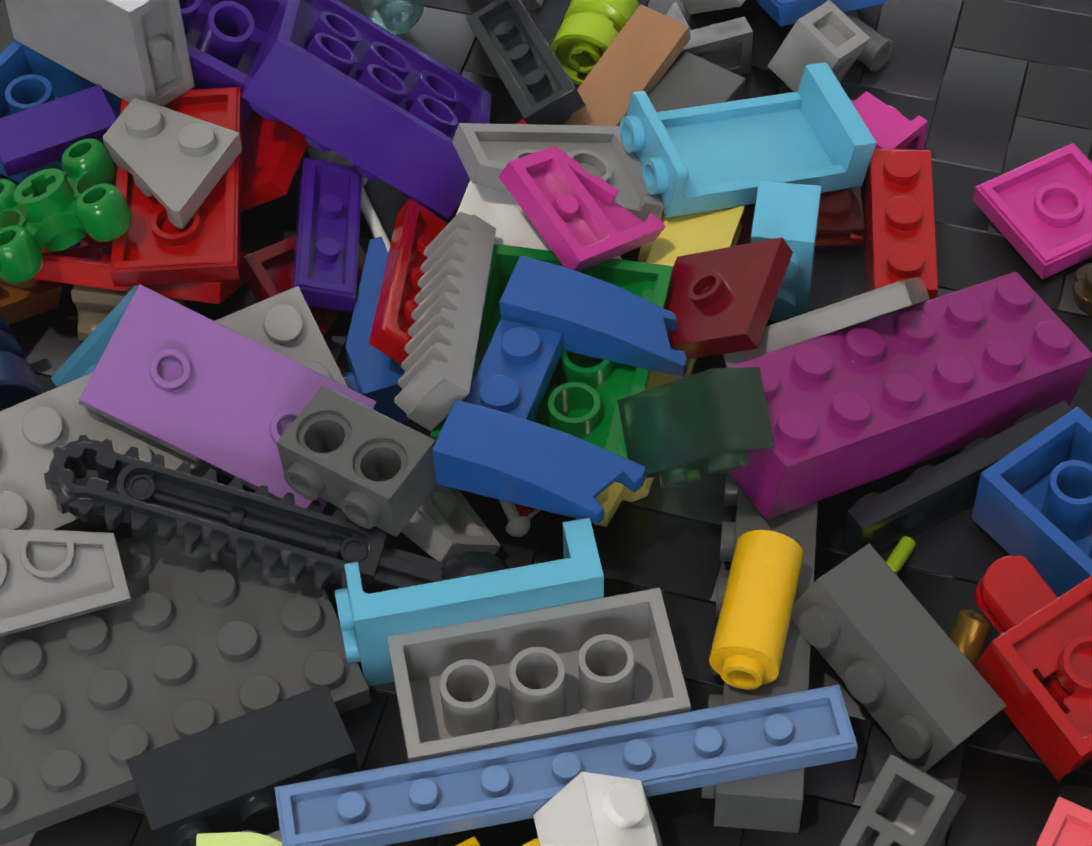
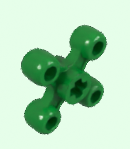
[0,138,132,284]

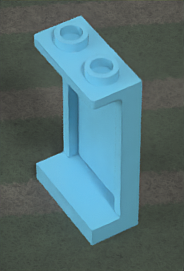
[620,62,877,218]
[334,518,604,686]

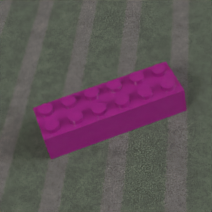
[693,272,1092,520]

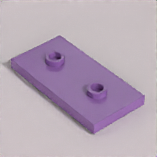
[79,284,376,513]

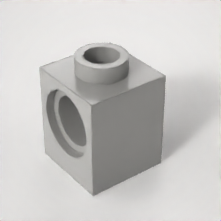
[768,0,871,92]

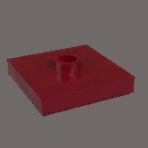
[665,237,793,359]

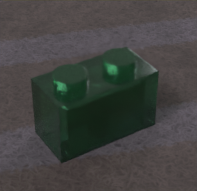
[617,367,775,488]

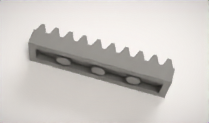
[394,212,496,431]

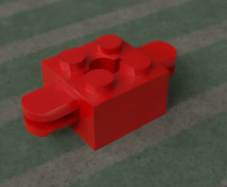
[973,556,1092,781]

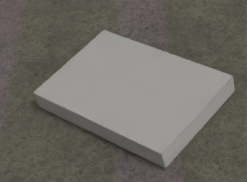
[723,277,930,367]

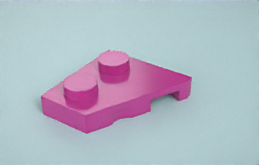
[499,146,666,272]

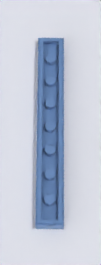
[274,685,858,846]

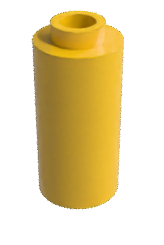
[709,530,804,690]

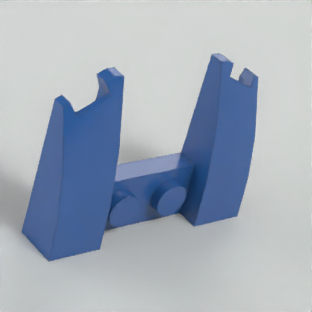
[432,255,687,524]

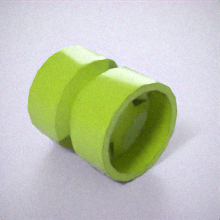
[550,0,639,86]

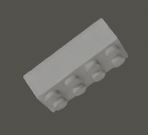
[387,588,691,763]

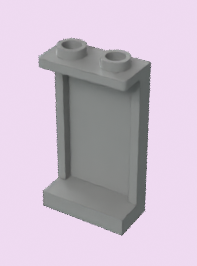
[5,0,195,107]

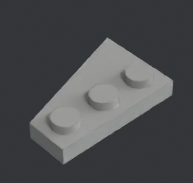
[452,123,665,221]
[0,529,132,637]

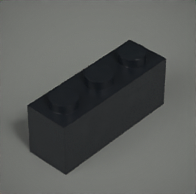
[126,684,359,846]

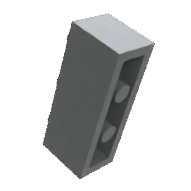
[791,543,1007,772]

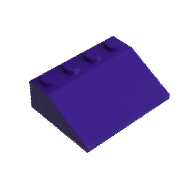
[241,0,492,219]

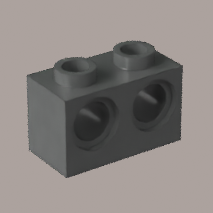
[276,385,437,537]

